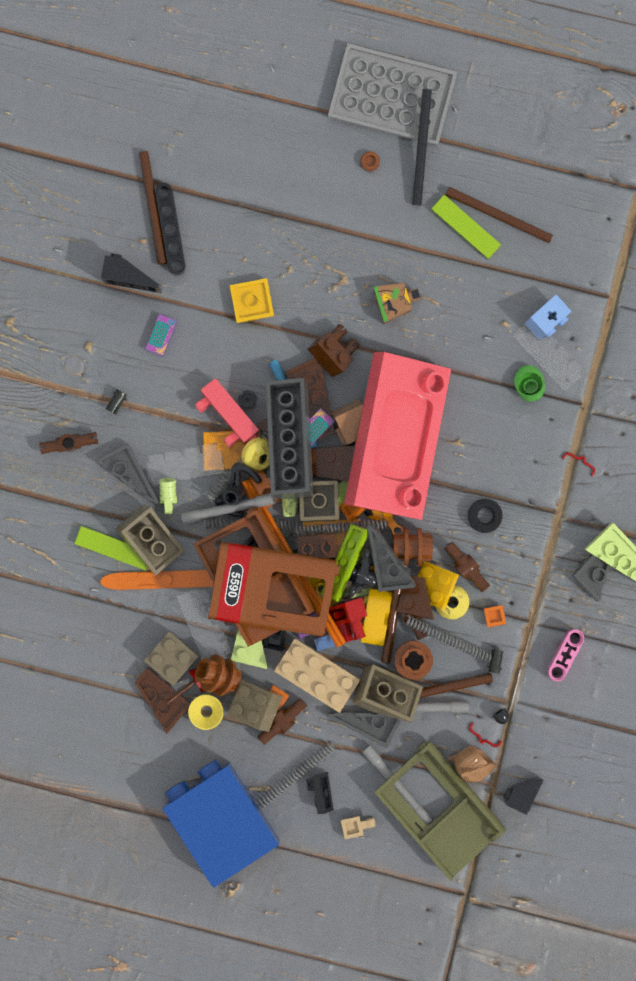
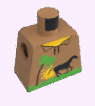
[373,283,420,324]

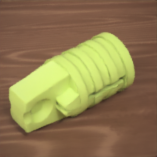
[159,478,177,514]
[282,498,299,517]

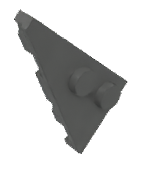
[95,443,160,505]
[367,524,416,592]
[571,554,611,602]
[327,712,401,748]

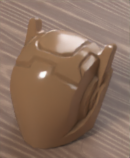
[449,744,497,783]

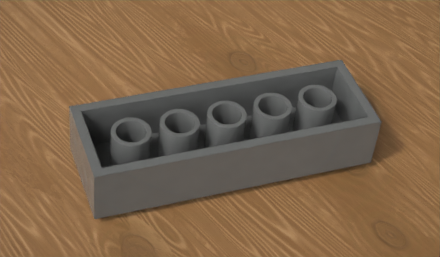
[266,378,314,500]

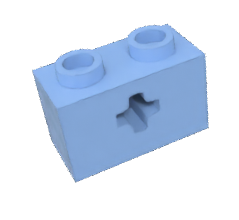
[524,295,572,340]

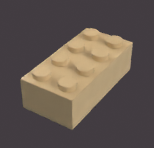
[274,638,360,713]

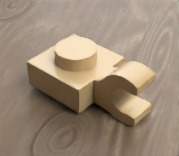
[341,815,376,839]

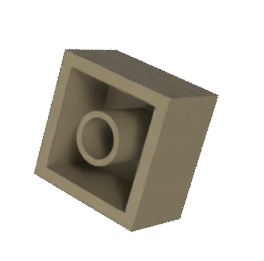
[299,481,340,521]
[144,631,200,686]
[227,679,283,732]

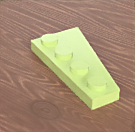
[585,522,636,581]

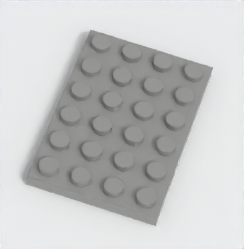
[328,43,457,146]

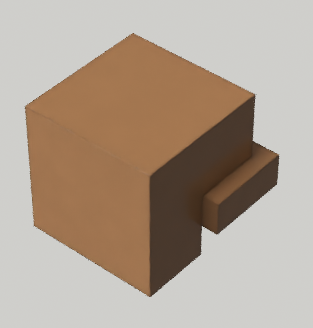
[331,399,363,447]

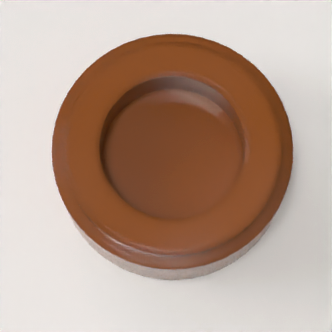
[361,151,380,172]

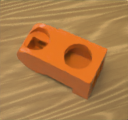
[249,471,282,508]

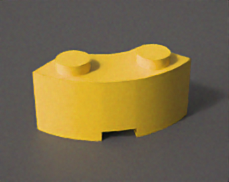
[361,589,392,646]

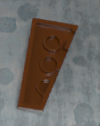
[285,358,335,441]

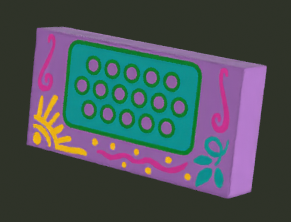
[145,314,177,357]
[310,408,335,446]

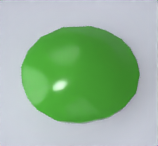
[514,365,545,402]

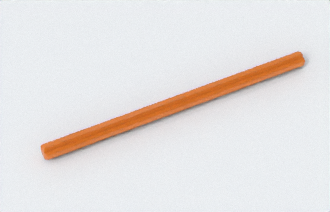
[242,479,346,647]

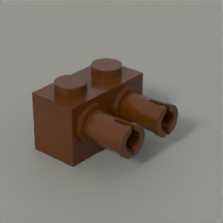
[307,324,360,377]
[297,534,337,560]

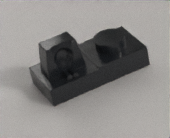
[306,772,334,814]

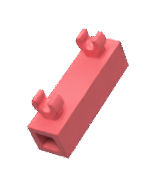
[195,378,260,448]

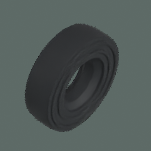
[468,499,503,533]

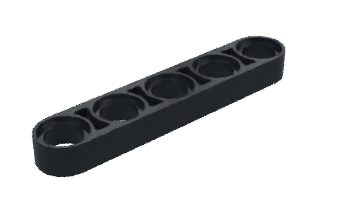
[155,183,186,276]

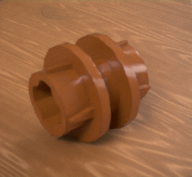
[393,528,433,566]
[394,640,433,679]
[195,654,241,696]

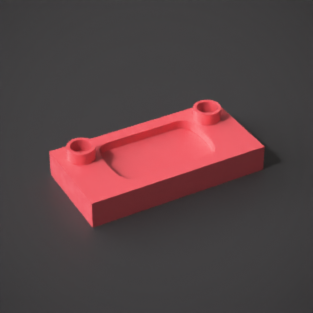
[344,352,451,520]

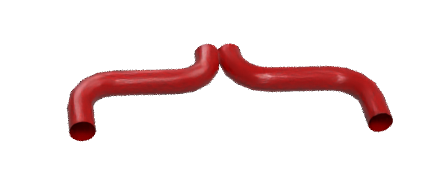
[562,452,595,477]
[469,722,502,748]

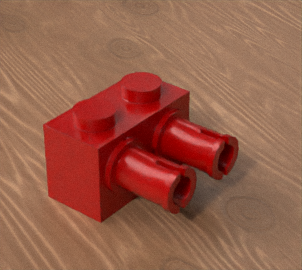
[329,597,368,642]

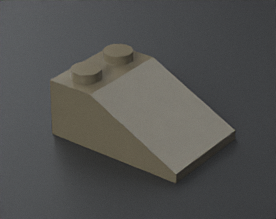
[115,504,184,576]
[353,664,423,723]

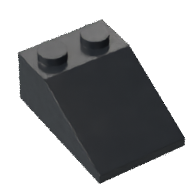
[101,253,162,294]

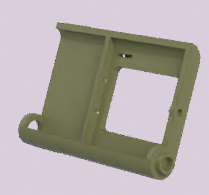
[374,741,507,881]

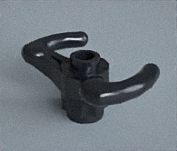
[215,463,262,517]
[341,546,377,599]

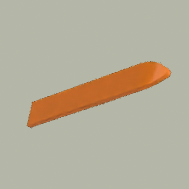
[100,570,214,590]

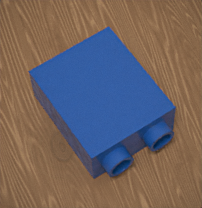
[162,759,280,888]

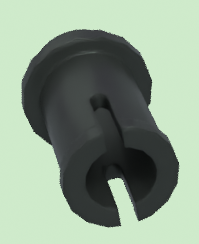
[105,389,127,415]
[487,649,504,674]

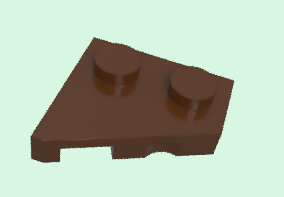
[397,575,434,620]

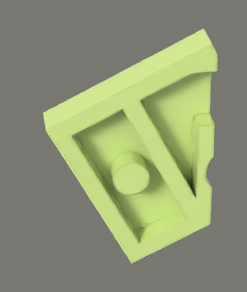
[231,630,267,669]

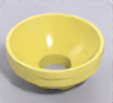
[241,437,270,472]
[435,585,469,619]
[188,694,224,730]

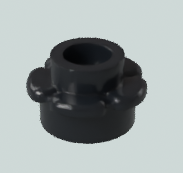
[238,390,257,409]

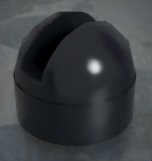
[492,708,509,724]

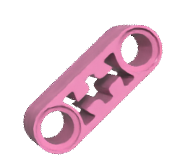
[547,629,584,681]

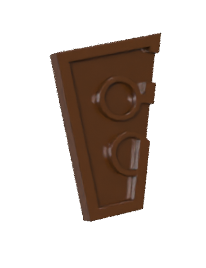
[135,667,191,734]

